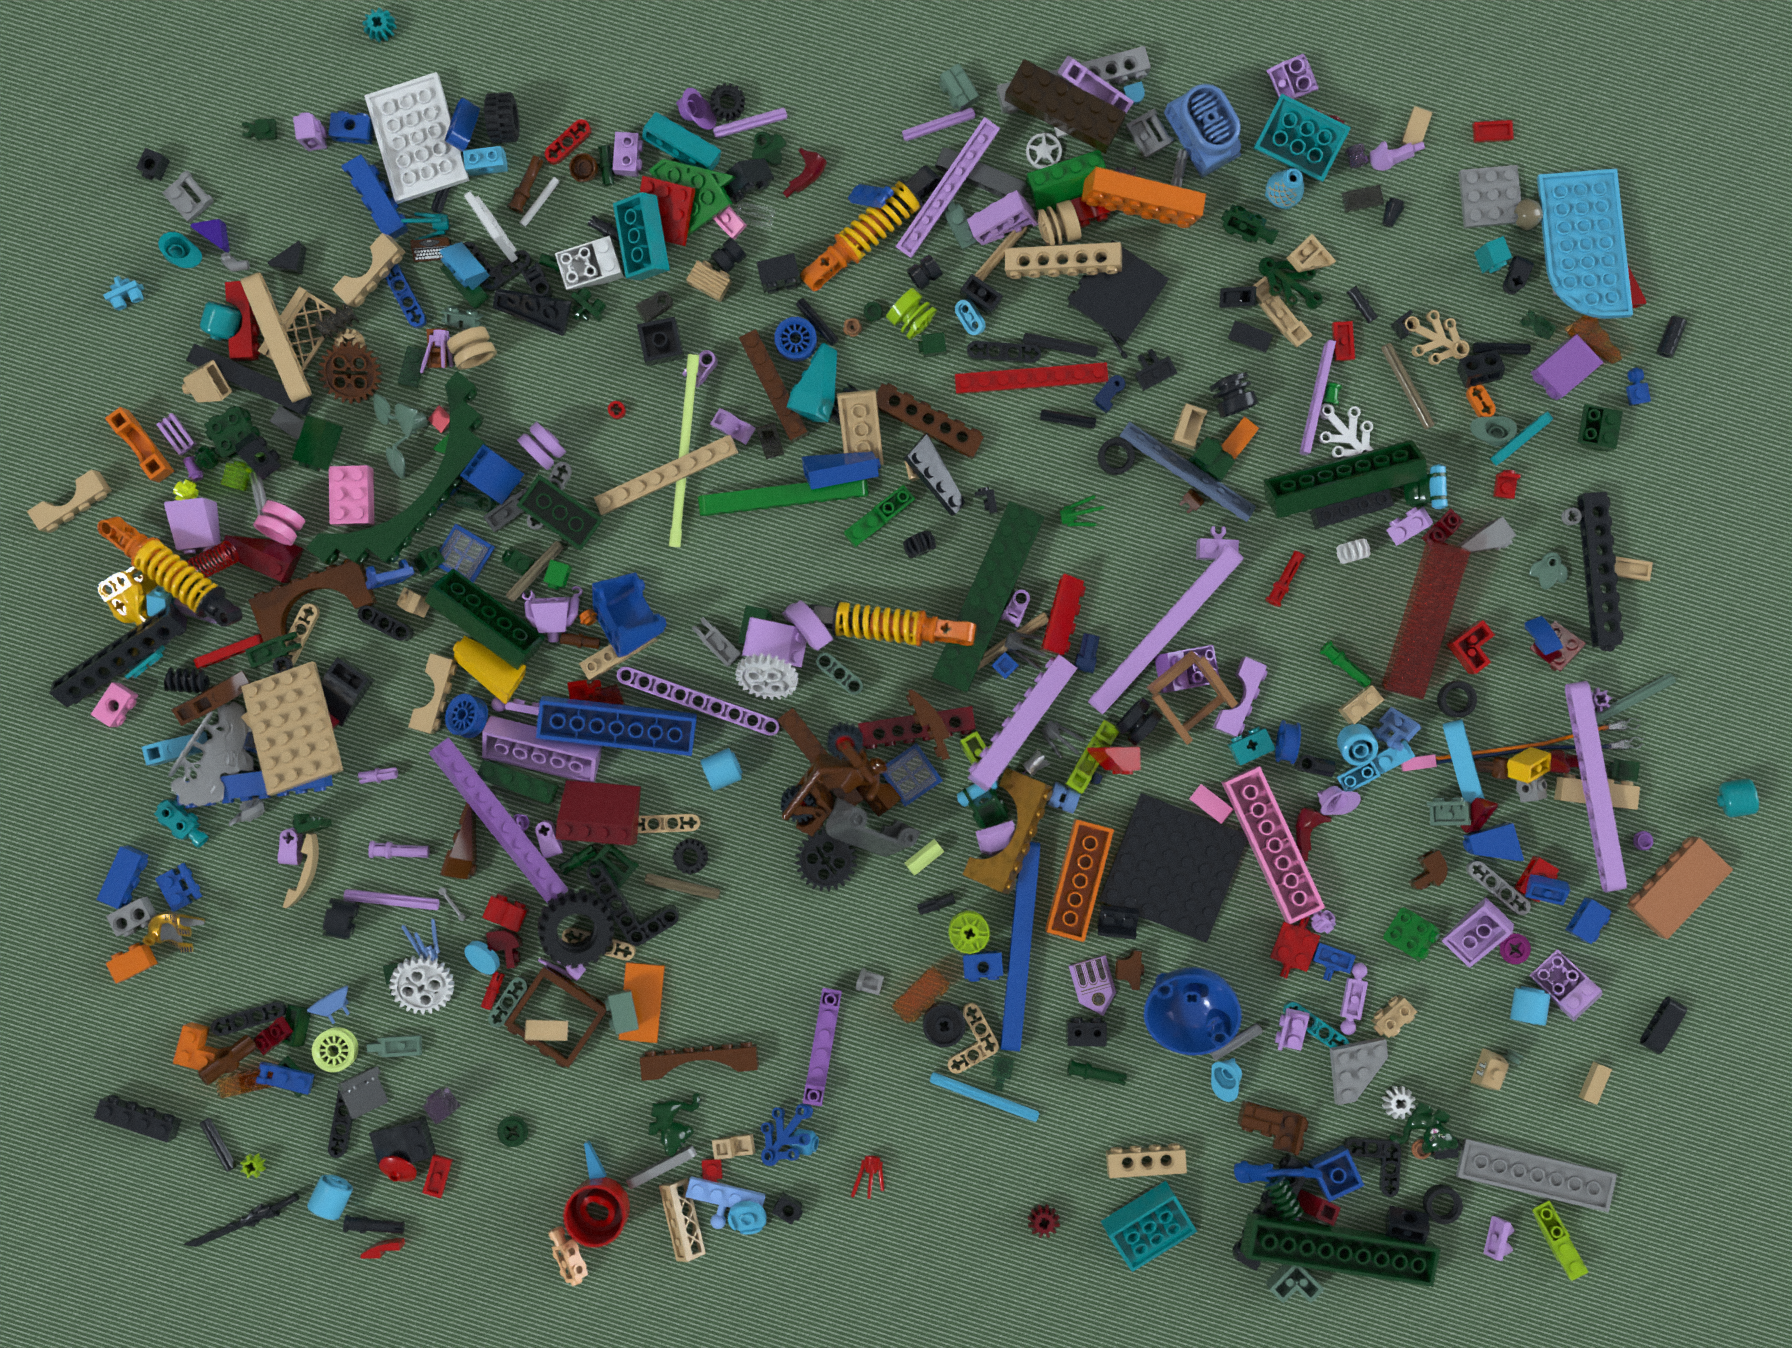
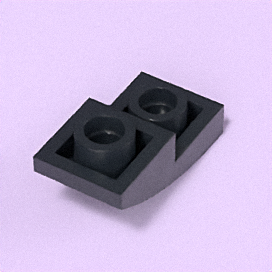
[1228,320,1273,353]

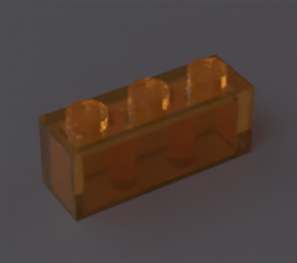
[891,965,949,1024]

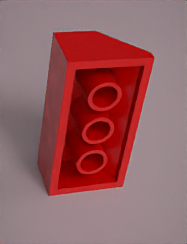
[1040,574,1086,656]

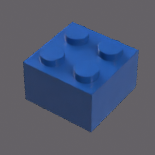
[1307,1145,1364,1202]

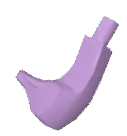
[1369,141,1425,171]

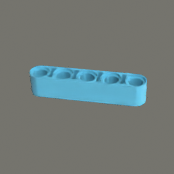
[1443,719,1485,805]

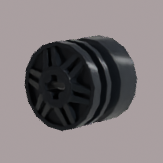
[1209,372,1259,418]

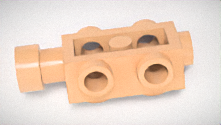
[548,1226,588,1286]

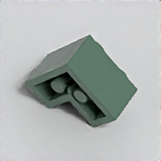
[1265,1264,1324,1303]

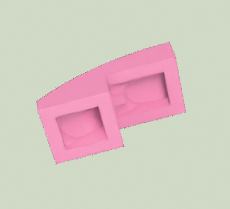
[1189,784,1233,824]

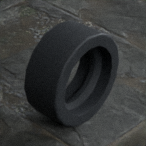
[1097,438,1135,476]
[1437,681,1477,717]
[1423,1184,1463,1224]

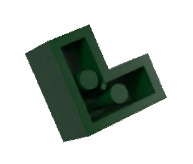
[1188,437,1235,482]

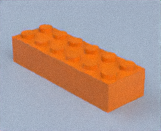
[1081,167,1206,228]
[1045,818,1114,942]

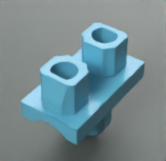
[103,276,144,311]

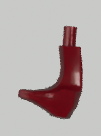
[782,148,827,198]
[1549,750,1579,773]
[1296,807,1332,862]

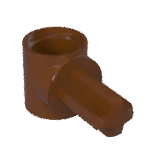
[1474,757,1510,779]

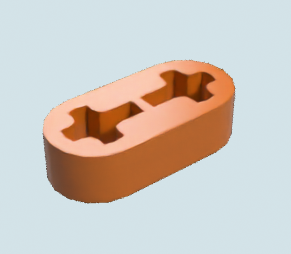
[1466,385,1496,418]

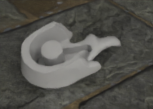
[229,796,265,827]

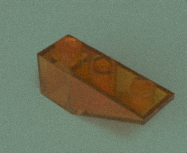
[1564,315,1623,364]
[216,1069,274,1099]

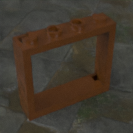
[504,965,607,1068]

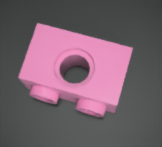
[90,682,138,727]

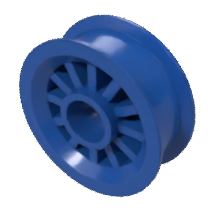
[774,317,817,362]
[445,694,488,738]
[1275,720,1301,764]

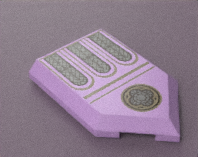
[1069,955,1116,1016]

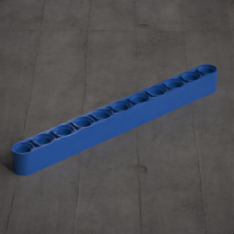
[1000,841,1040,1052]

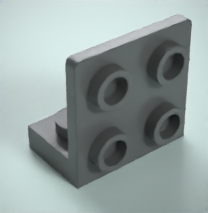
[337,1066,388,1119]

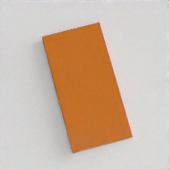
[619,962,665,1043]

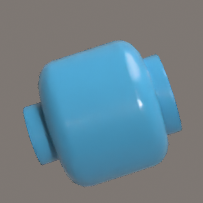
[789,1129,819,1156]

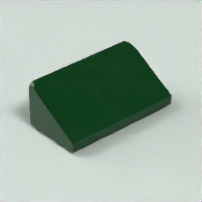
[282,1004,311,1047]

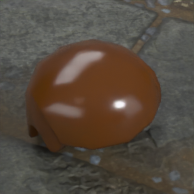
[569,153,598,183]

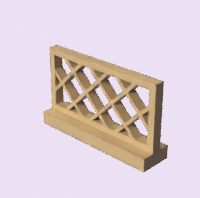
[258,286,341,373]

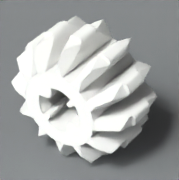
[1336,538,1371,564]
[1382,1086,1416,1119]

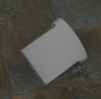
[856,968,884,995]

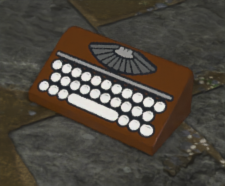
[410,237,451,262]

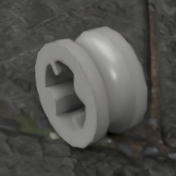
[1561,508,1582,526]

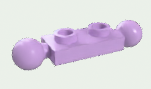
[491,697,539,715]
[1340,963,1368,1035]

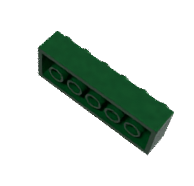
[424,568,546,670]

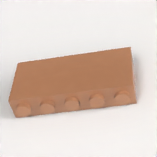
[1626,836,1733,939]

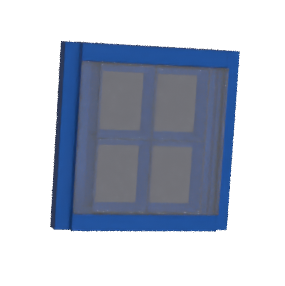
[438,523,495,583]
[882,743,943,807]

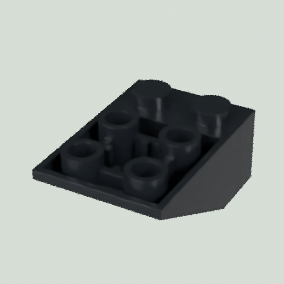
[321,657,375,727]

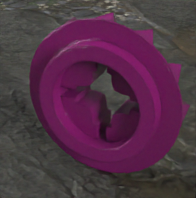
[1499,933,1531,964]

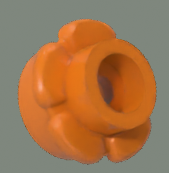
[579,609,597,626]

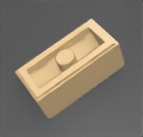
[1579,1061,1612,1105]

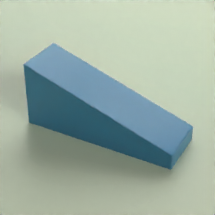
[584,1141,607,1180]

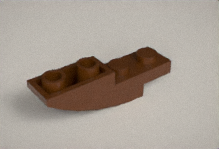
[171,670,251,726]
[906,689,950,761]

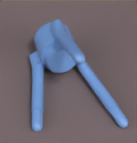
[401,919,440,961]

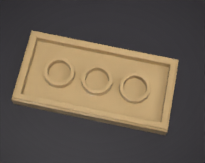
[837,389,884,465]

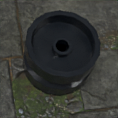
[1114,697,1163,746]
[923,1001,965,1047]

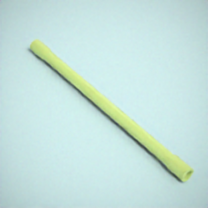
[669,354,699,547]

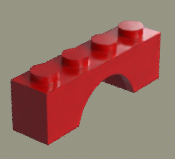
[225,281,261,362]

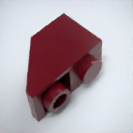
[1296,1190,1341,1226]

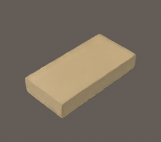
[1400,106,1433,145]
[1614,557,1653,581]

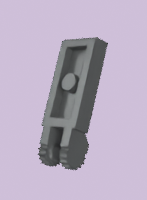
[483,487,529,533]

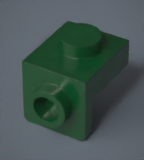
[501,547,535,576]
[1609,758,1640,782]

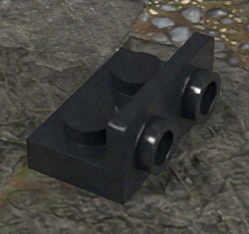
[1097,905,1139,939]

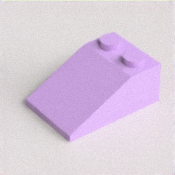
[742,617,807,667]
[1441,897,1514,968]

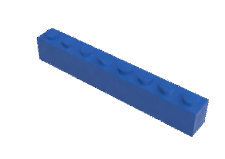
[176,771,333,809]

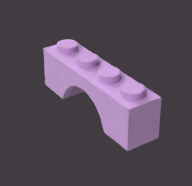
[1057,56,1134,113]
[1213,657,1268,737]

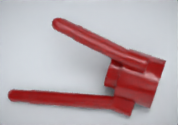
[851,1155,884,1199]

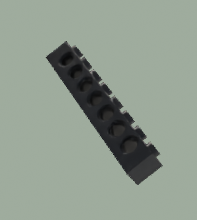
[1577,492,1624,648]
[49,604,188,708]

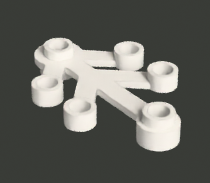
[1319,403,1373,458]

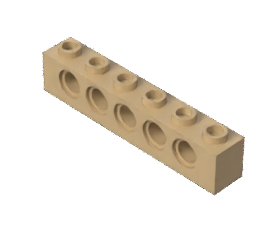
[1005,242,1122,279]

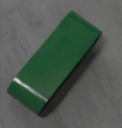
[439,264,490,310]

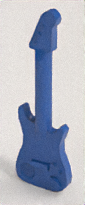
[1234,1161,1322,1183]

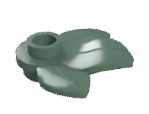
[1529,552,1568,590]

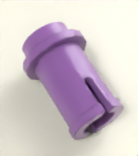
[183,456,204,482]

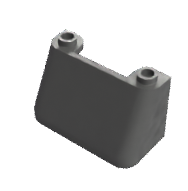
[825,798,920,857]

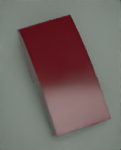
[1421,508,1464,551]
[253,1016,293,1056]

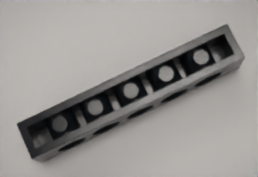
[1232,1153,1312,1271]

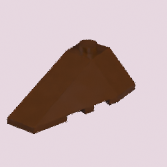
[440,802,478,880]

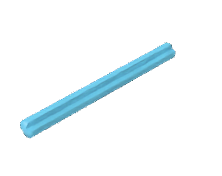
[930,1072,1039,1122]

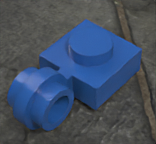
[1626,367,1651,406]

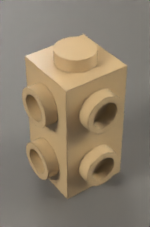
[1371,995,1417,1038]

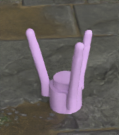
[420,330,453,373]
[538,938,586,981]

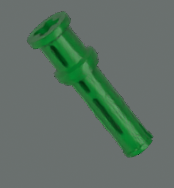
[1319,640,1372,688]

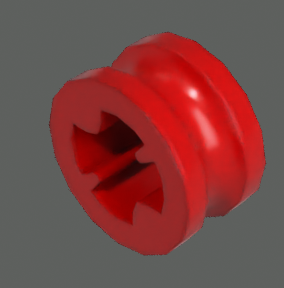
[608,401,626,419]

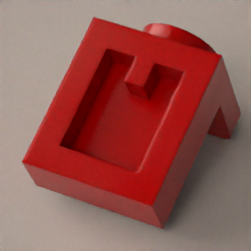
[1493,470,1521,500]

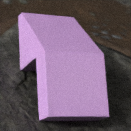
[710,408,756,445]

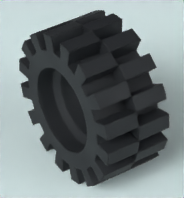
[710,83,745,122]
[672,839,708,874]

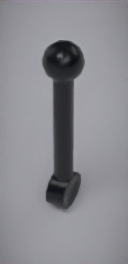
[1103,328,1128,359]

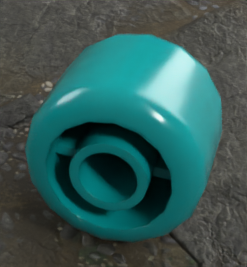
[200,301,242,341]
[1717,778,1759,818]

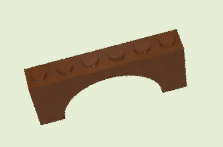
[248,559,378,642]

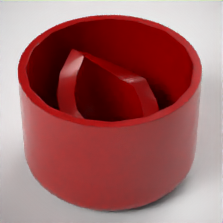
[564,1177,630,1247]

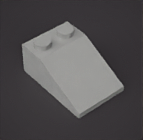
[1445,517,1517,557]

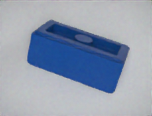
[1525,874,1570,905]

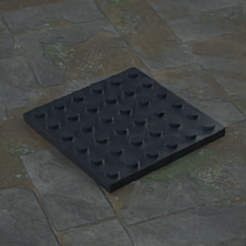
[1099,793,1247,943]

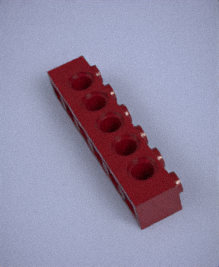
[858,706,976,749]

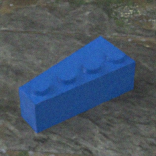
[341,154,409,239]

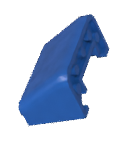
[592,572,667,658]

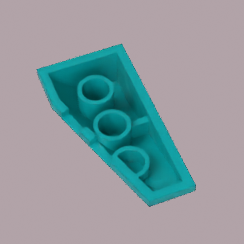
[787,343,837,422]

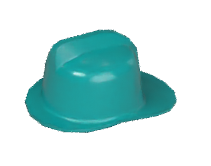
[158,232,202,268]

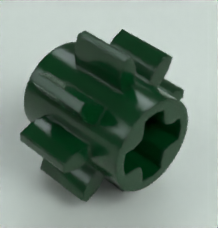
[194,445,219,469]

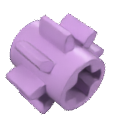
[1591,688,1612,712]
[1311,910,1336,934]

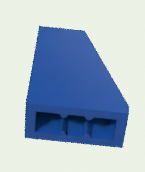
[1463,822,1524,861]

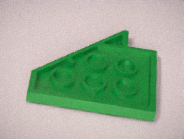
[649,159,736,236]

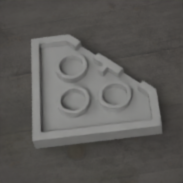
[1330,1037,1388,1105]

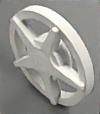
[1026,133,1062,169]

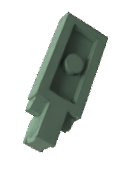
[944,200,978,251]
[367,1035,422,1057]

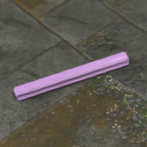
[343,889,440,910]

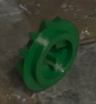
[497,1116,529,1147]

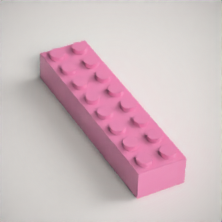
[1221,766,1325,924]

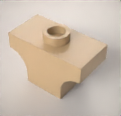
[396,587,430,618]

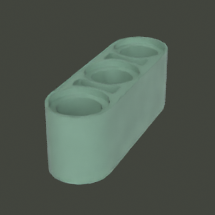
[816,653,863,695]

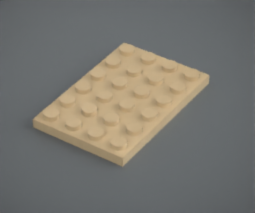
[241,661,343,796]

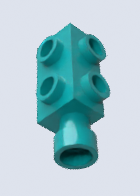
[154,799,209,848]

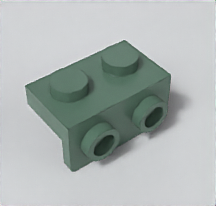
[1427,798,1471,826]

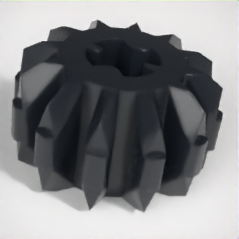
[903,531,936,558]

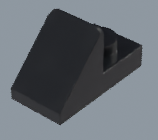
[1219,286,1256,310]

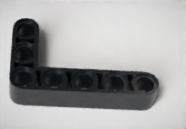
[587,861,679,946]

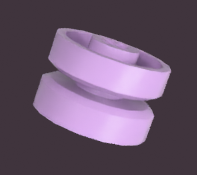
[517,421,567,470]

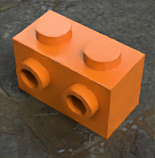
[106,943,158,984]

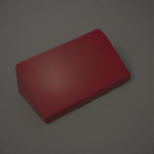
[1460,797,1498,833]

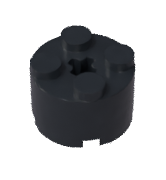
[322,898,360,940]

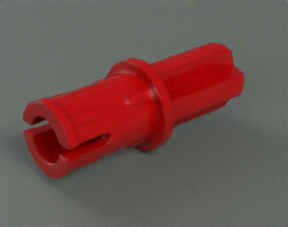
[481,971,505,1010]

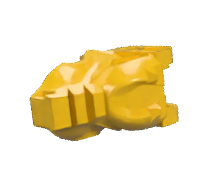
[98,566,164,628]

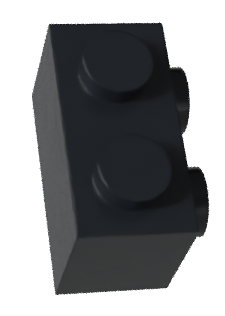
[1066,1017,1107,1047]

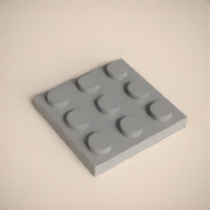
[1458,165,1521,228]

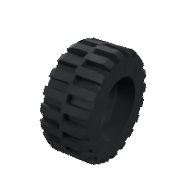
[537,889,614,968]

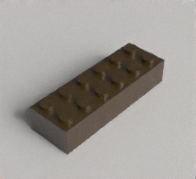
[1004,59,1126,154]

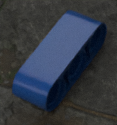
[445,97,480,152]

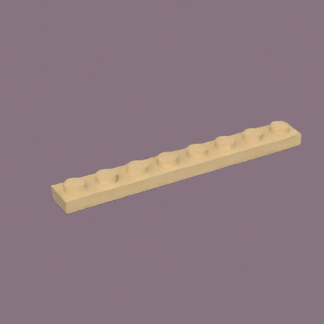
[594,435,738,515]

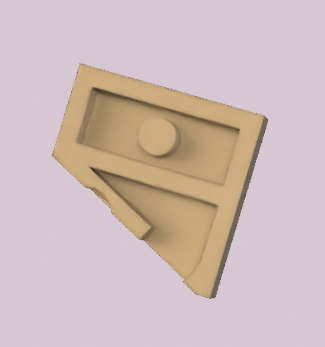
[1286,234,1336,272]

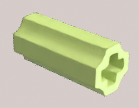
[904,839,944,876]

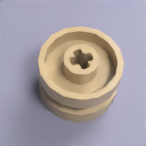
[447,326,497,370]

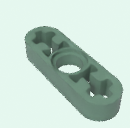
[488,976,529,1027]

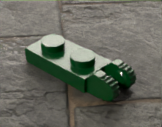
[245,632,302,669]

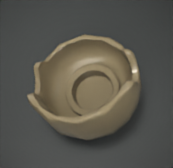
[1514,199,1543,231]

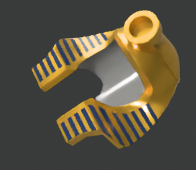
[143,911,205,953]

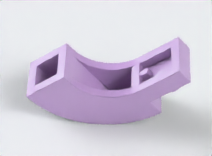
[782,600,833,651]

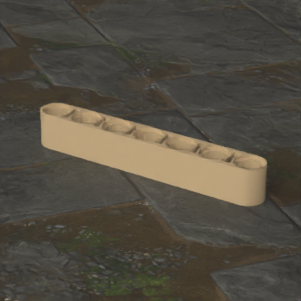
[241,272,312,403]

